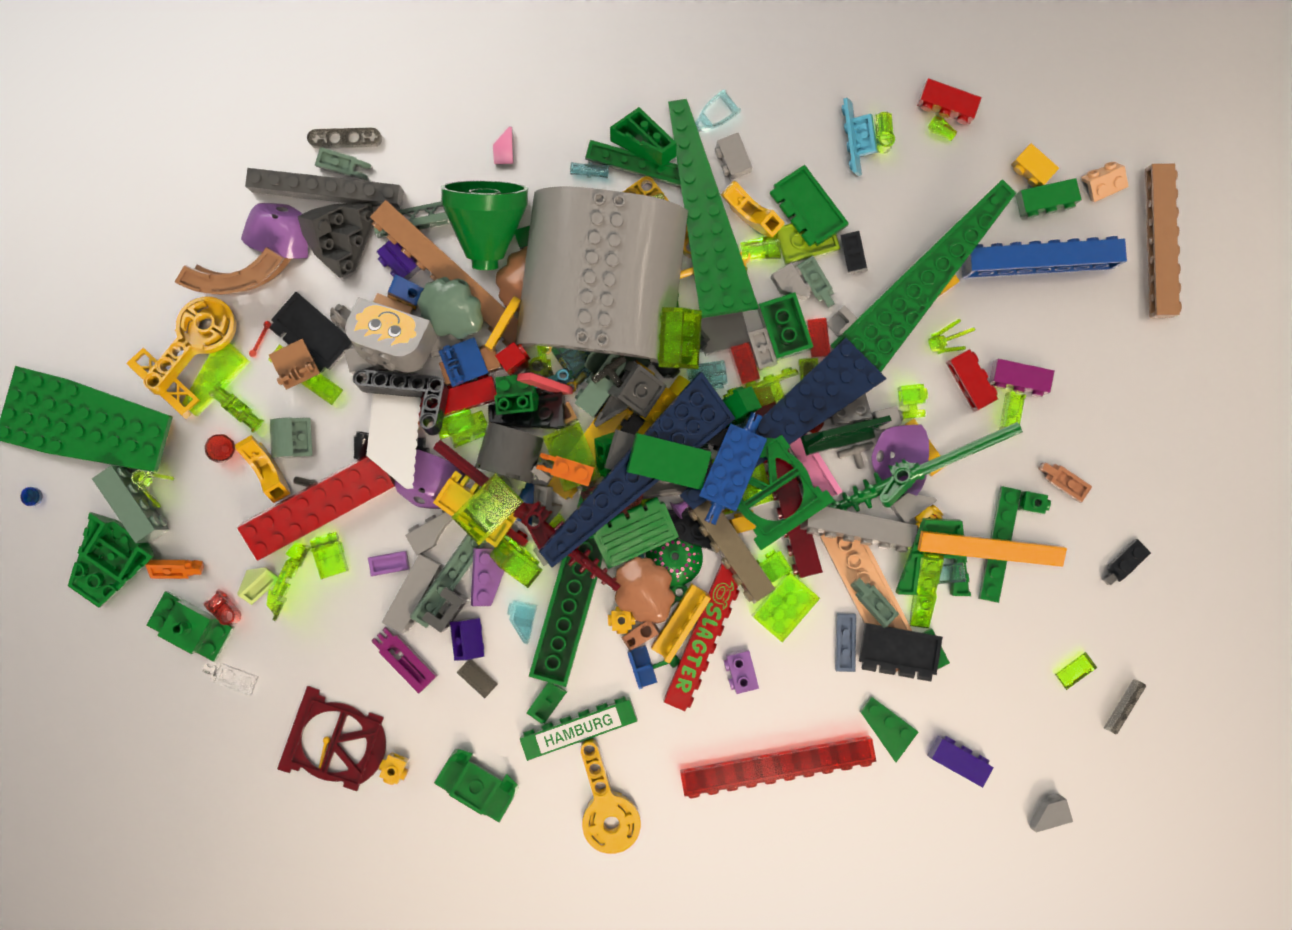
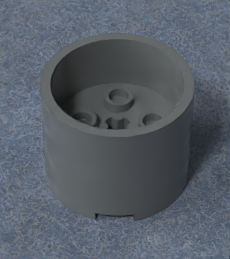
[475,422,544,484]

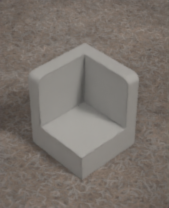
[826,305,858,337]

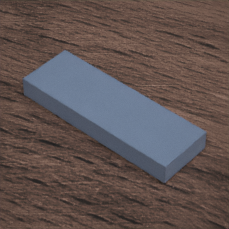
[835,613,856,672]

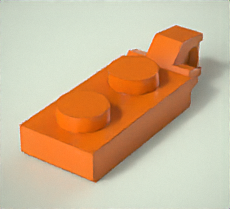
[145,560,204,579]

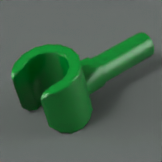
[652,654,680,669]

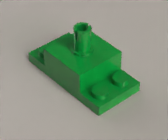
[146,591,235,662]

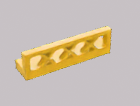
[126,348,200,419]
[651,583,711,663]

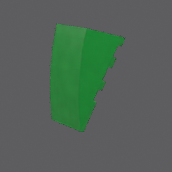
[68,512,154,608]

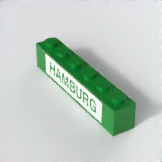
[519,696,638,761]

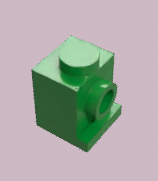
[1018,491,1051,514]

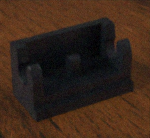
[840,231,868,274]

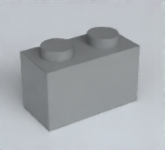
[715,132,752,180]

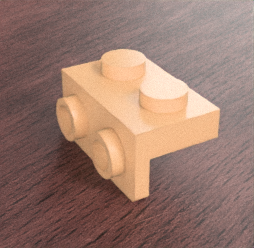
[1081,162,1129,202]

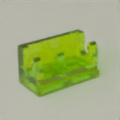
[999,391,1026,430]
[446,410,488,448]

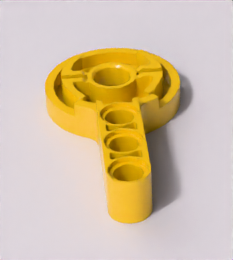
[143,297,237,395]
[581,738,641,854]

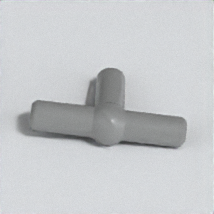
[837,441,875,469]

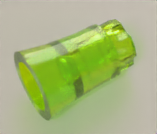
[740,232,781,261]

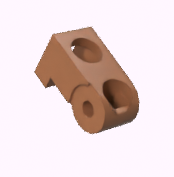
[621,621,660,651]

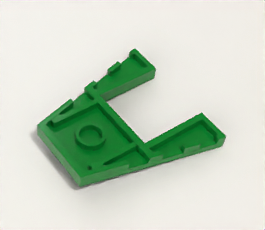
[895,518,971,596]

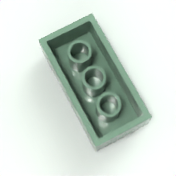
[92,465,169,543]

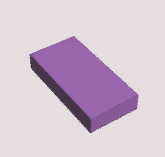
[368,551,410,576]

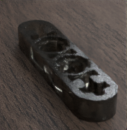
[307,127,382,149]

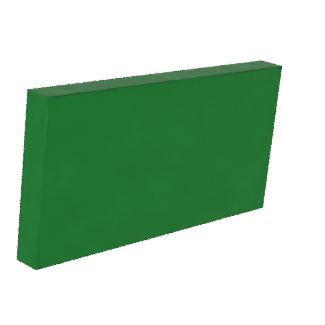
[626,433,712,490]

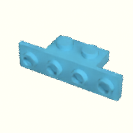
[842,98,878,176]

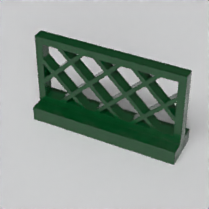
[801,415,892,456]

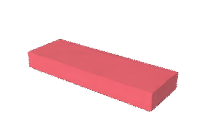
[517,372,574,395]

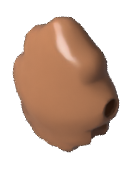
[496,246,527,312]
[615,557,675,623]

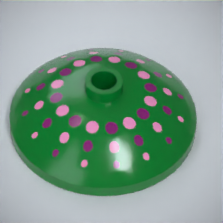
[645,539,703,586]

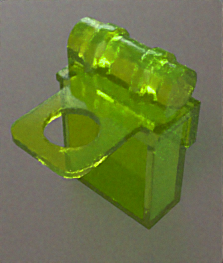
[310,532,349,579]

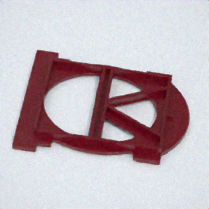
[277,686,386,791]

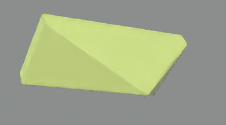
[237,567,280,605]

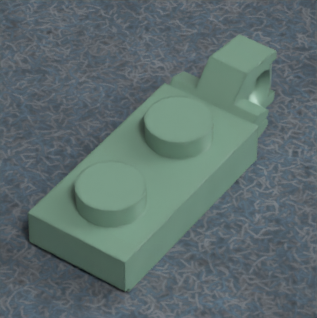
[797,256,835,308]
[851,578,899,628]

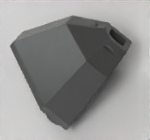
[298,202,373,278]

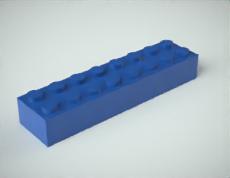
[962,236,1127,278]

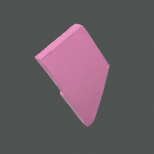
[493,127,514,164]

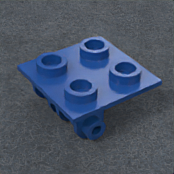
[439,337,488,387]

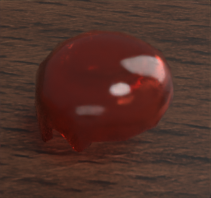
[204,434,235,463]

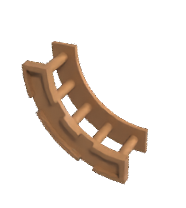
[175,247,293,294]

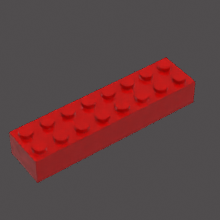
[237,456,395,561]

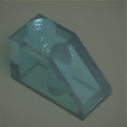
[507,600,538,644]

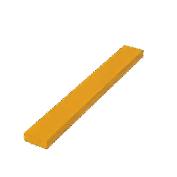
[917,531,1067,567]

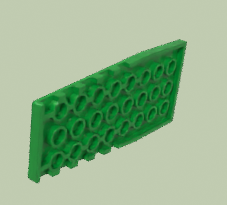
[0,366,173,472]

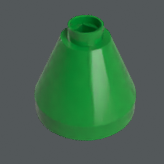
[441,181,528,270]

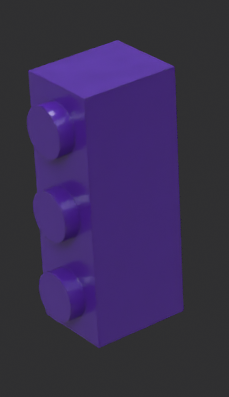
[927,735,994,788]

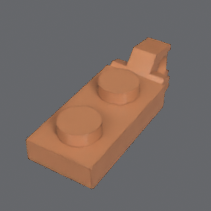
[1038,462,1092,503]

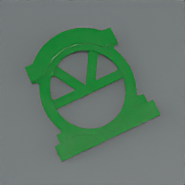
[738,435,834,550]

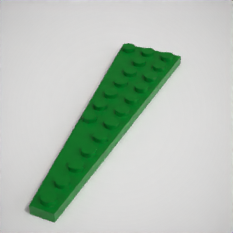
[668,99,759,318]

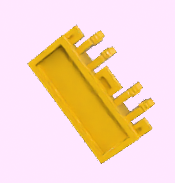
[433,471,516,548]

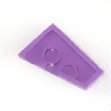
[471,548,513,606]

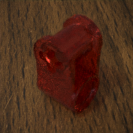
[203,589,241,625]

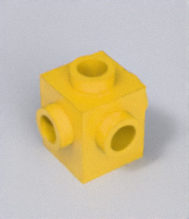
[608,606,636,634]
[379,752,410,785]

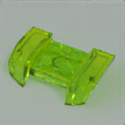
[266,543,311,622]

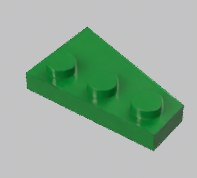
[859,696,919,763]

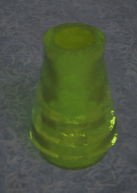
[928,115,957,141]

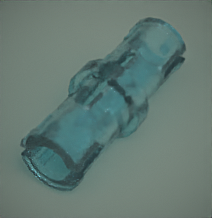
[570,162,609,178]

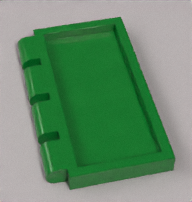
[769,165,849,247]
[593,497,679,569]

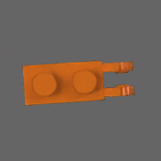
[536,453,594,487]

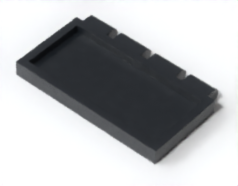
[270,292,352,373]
[859,623,943,682]

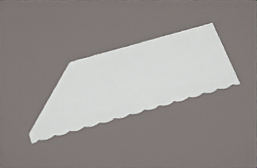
[366,368,424,489]

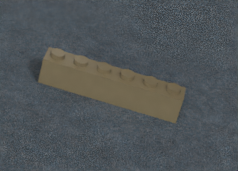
[688,500,775,604]

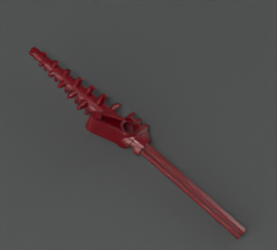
[433,440,621,592]

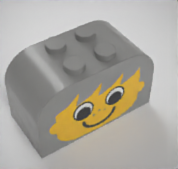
[345,297,437,373]

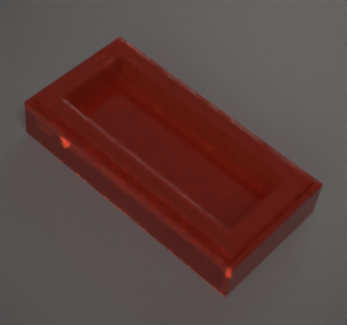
[807,318,830,358]

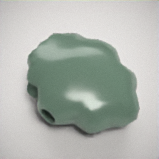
[417,277,484,339]

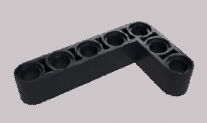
[353,369,449,436]

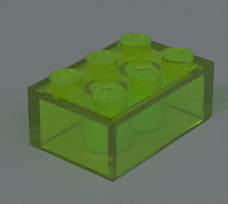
[658,307,702,370]
[542,422,602,492]
[751,572,820,643]

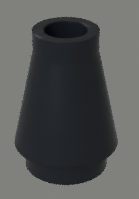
[353,431,369,460]

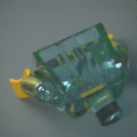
[539,345,592,393]

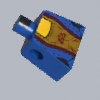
[387,274,424,311]

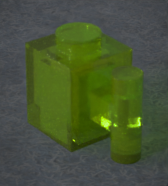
[897,384,928,419]

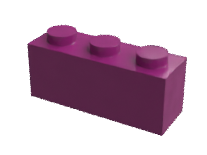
[989,359,1055,397]

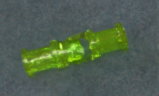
[208,383,264,433]

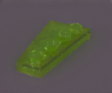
[182,341,251,417]

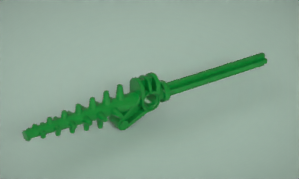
[828,422,1023,512]

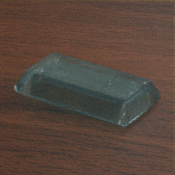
[929,562,966,585]

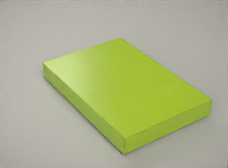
[776,223,840,265]

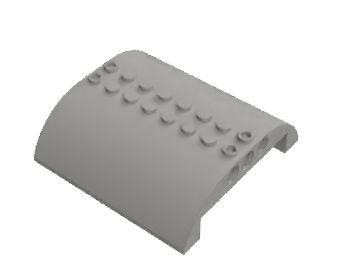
[515,186,688,364]

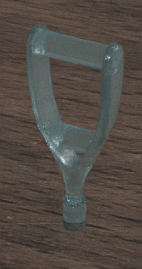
[695,89,741,132]

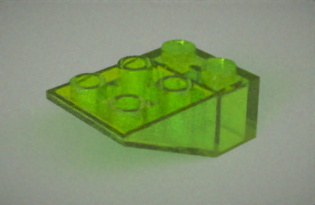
[451,473,524,545]

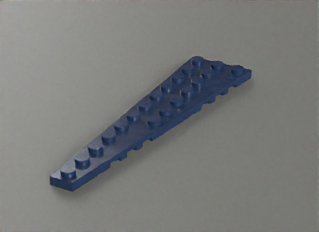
[680,338,887,510]
[539,372,736,568]

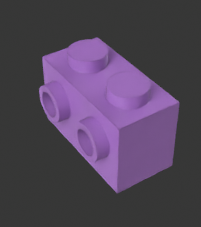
[723,649,759,694]

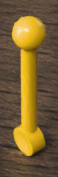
[319,736,330,768]

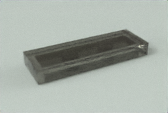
[1104,679,1146,735]

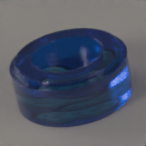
[20,487,43,506]

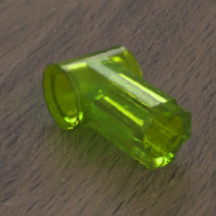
[875,112,895,154]

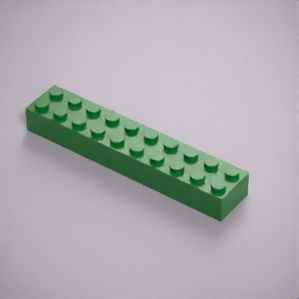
[528,488,611,687]

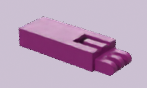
[371,627,438,694]

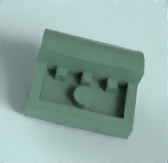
[269,417,313,458]

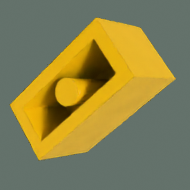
[1011,143,1059,187]

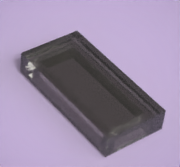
[456,659,498,699]

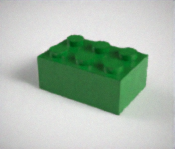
[758,292,813,361]

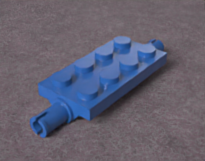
[699,412,767,525]

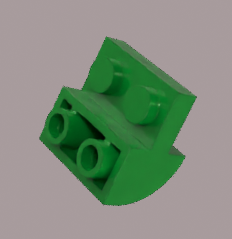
[495,375,539,415]

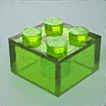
[489,538,543,588]

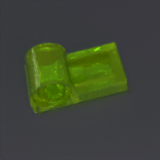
[529,345,552,376]

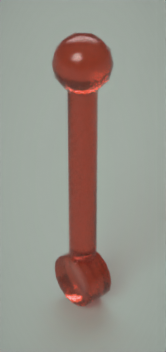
[249,321,272,357]

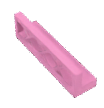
[790,434,843,497]

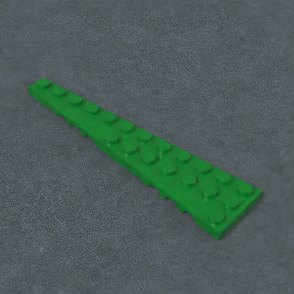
[830,179,1016,372]

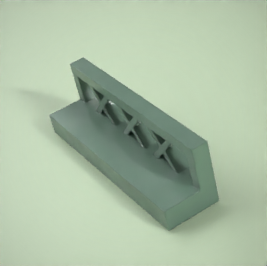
[374,201,450,238]

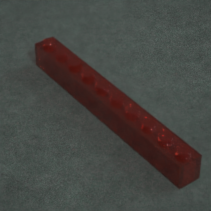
[680,735,877,799]

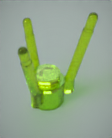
[928,319,975,354]
[131,469,174,508]

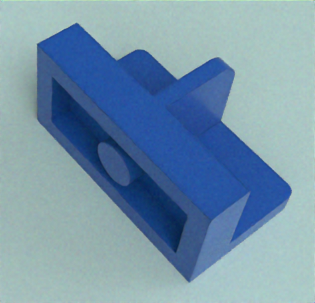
[627,645,657,690]

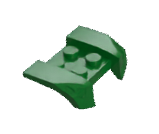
[434,749,519,823]

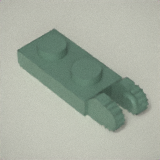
[315,147,371,180]

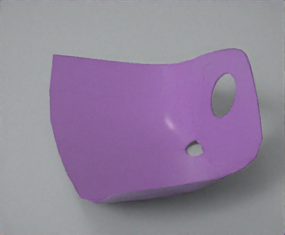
[241,203,308,259]
[871,424,929,496]
[395,450,465,509]

